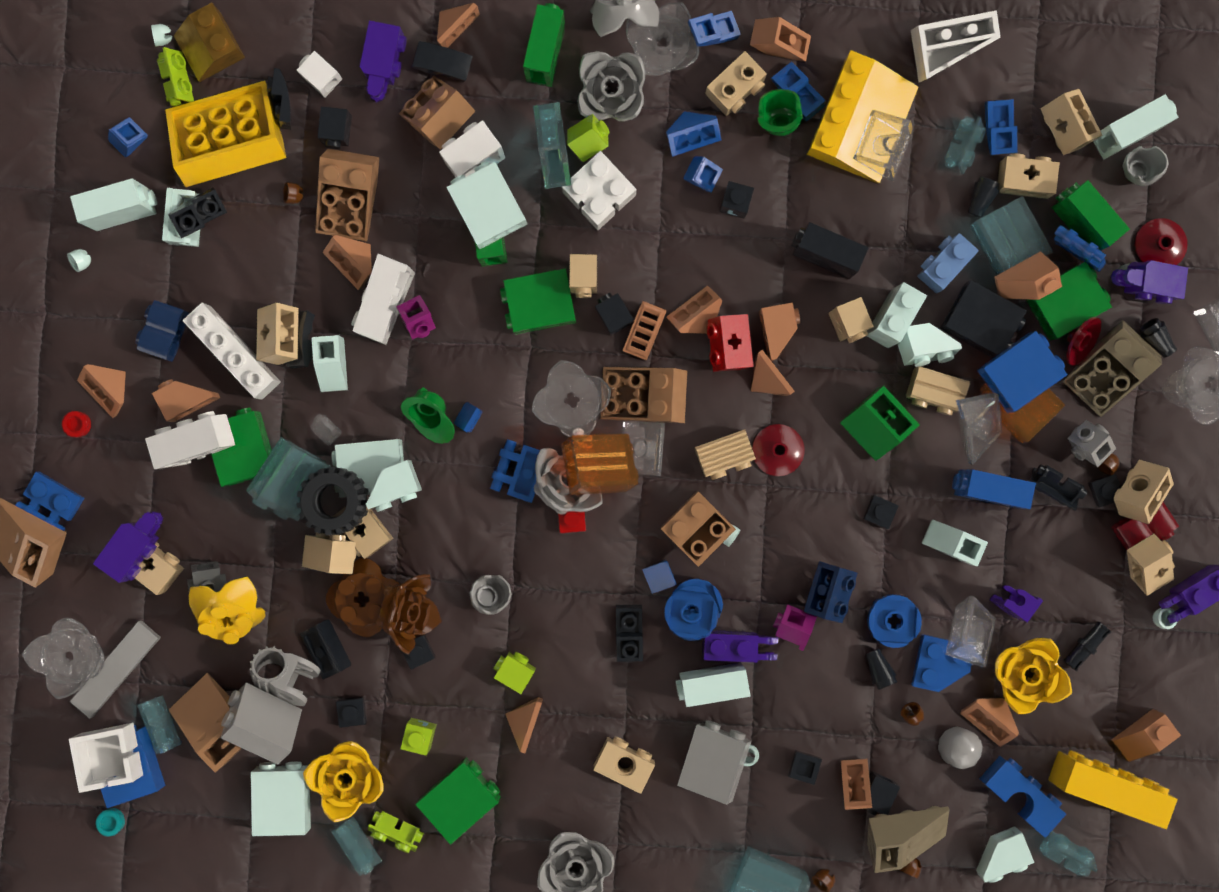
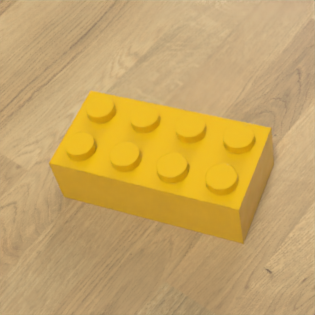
[1048,750,1178,830]

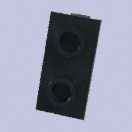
[1030,464,1087,511]

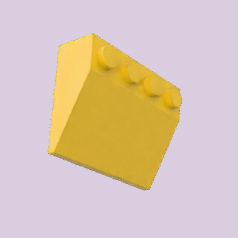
[807,50,918,184]
[165,81,286,187]

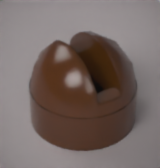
[283,182,304,204]
[1097,453,1119,476]
[901,702,924,726]
[899,858,922,879]
[812,869,835,892]

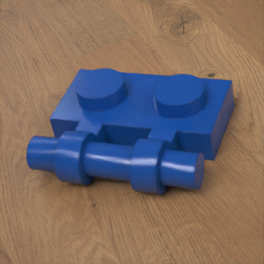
[1054,225,1106,272]
[490,439,540,503]
[15,472,85,531]

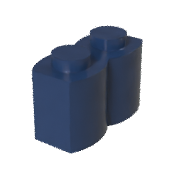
[136,300,190,362]

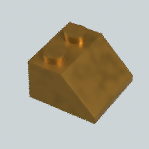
[174,2,245,82]

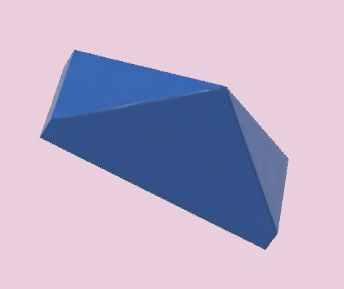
[666,111,722,157]

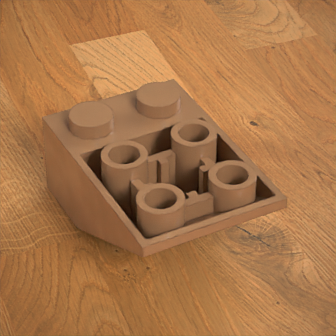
[315,149,379,241]
[601,367,687,423]
[0,498,67,588]
[169,673,242,772]

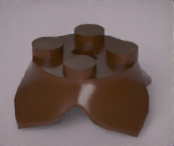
[326,558,399,637]
[376,574,442,655]

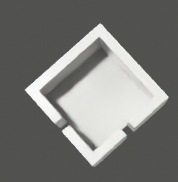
[439,120,505,177]
[562,151,637,230]
[69,723,143,793]

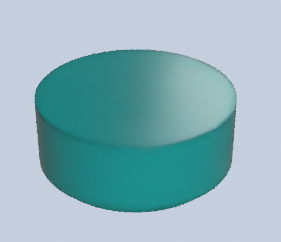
[96,808,125,836]

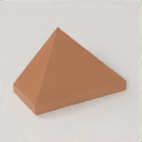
[437,3,480,48]
[323,235,372,290]
[667,286,722,334]
[751,350,795,396]
[77,364,126,418]
[505,697,543,753]
[960,698,1019,747]
[841,759,872,810]

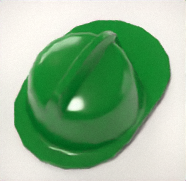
[401,387,455,444]

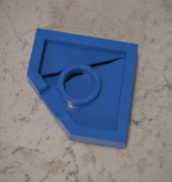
[911,634,976,692]

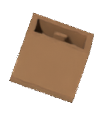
[399,76,475,149]
[660,491,736,567]

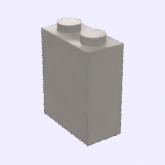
[221,683,302,765]
[677,720,752,805]

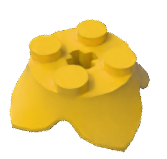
[189,577,266,644]
[995,638,1072,714]
[303,741,384,822]

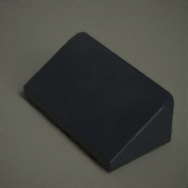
[300,619,351,680]

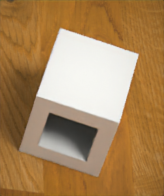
[297,51,342,98]

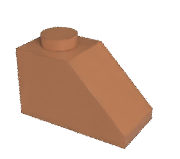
[750,17,811,62]
[994,251,1062,300]
[759,302,800,361]
[152,379,220,422]
[1112,709,1181,762]

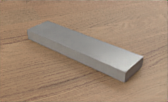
[70,621,161,719]

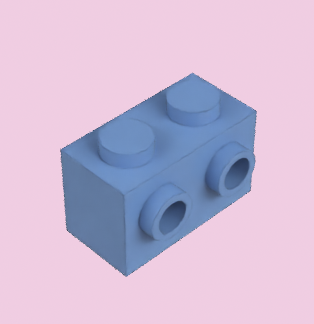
[917,233,979,294]

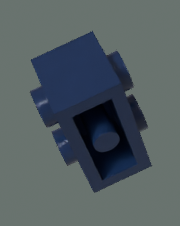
[804,561,858,623]

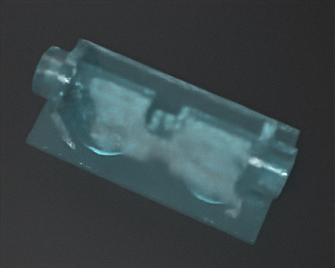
[944,116,985,175]
[137,695,181,754]
[331,817,382,876]
[1039,831,1097,877]

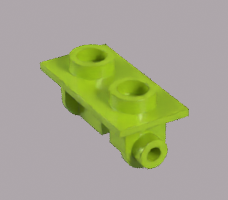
[157,47,194,106]
[368,811,424,853]

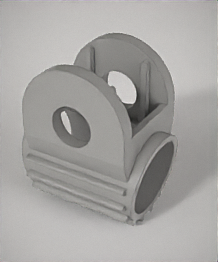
[250,646,321,706]

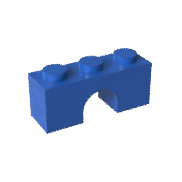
[979,755,1066,838]

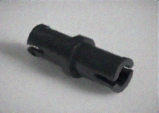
[1063,621,1111,672]

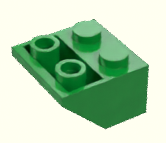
[840,386,920,461]

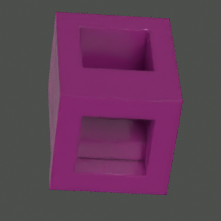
[396,295,436,340]
[773,604,817,651]

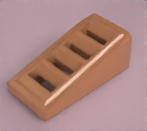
[623,301,666,361]

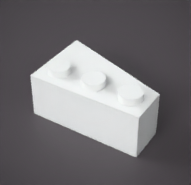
[911,11,1000,82]
[352,254,415,345]
[145,411,235,469]

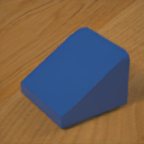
[108,117,148,157]
[683,156,723,193]
[454,402,483,433]
[642,560,677,594]

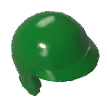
[758,89,803,136]

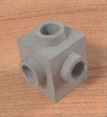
[1068,420,1116,467]

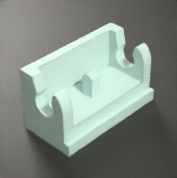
[162,188,200,247]

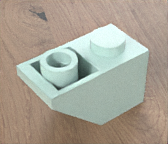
[898,323,962,367]
[312,335,348,392]
[366,460,422,512]
[922,520,988,566]
[976,826,1034,883]

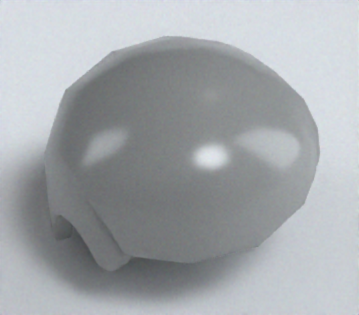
[1122,146,1169,186]
[469,575,512,615]
[938,726,983,769]

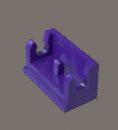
[989,585,1043,623]

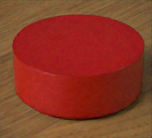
[62,411,91,437]

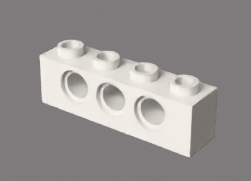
[182,303,281,400]

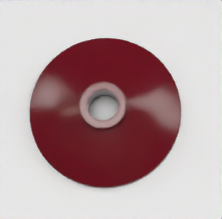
[1134,218,1188,265]
[1066,317,1102,365]
[752,424,805,476]

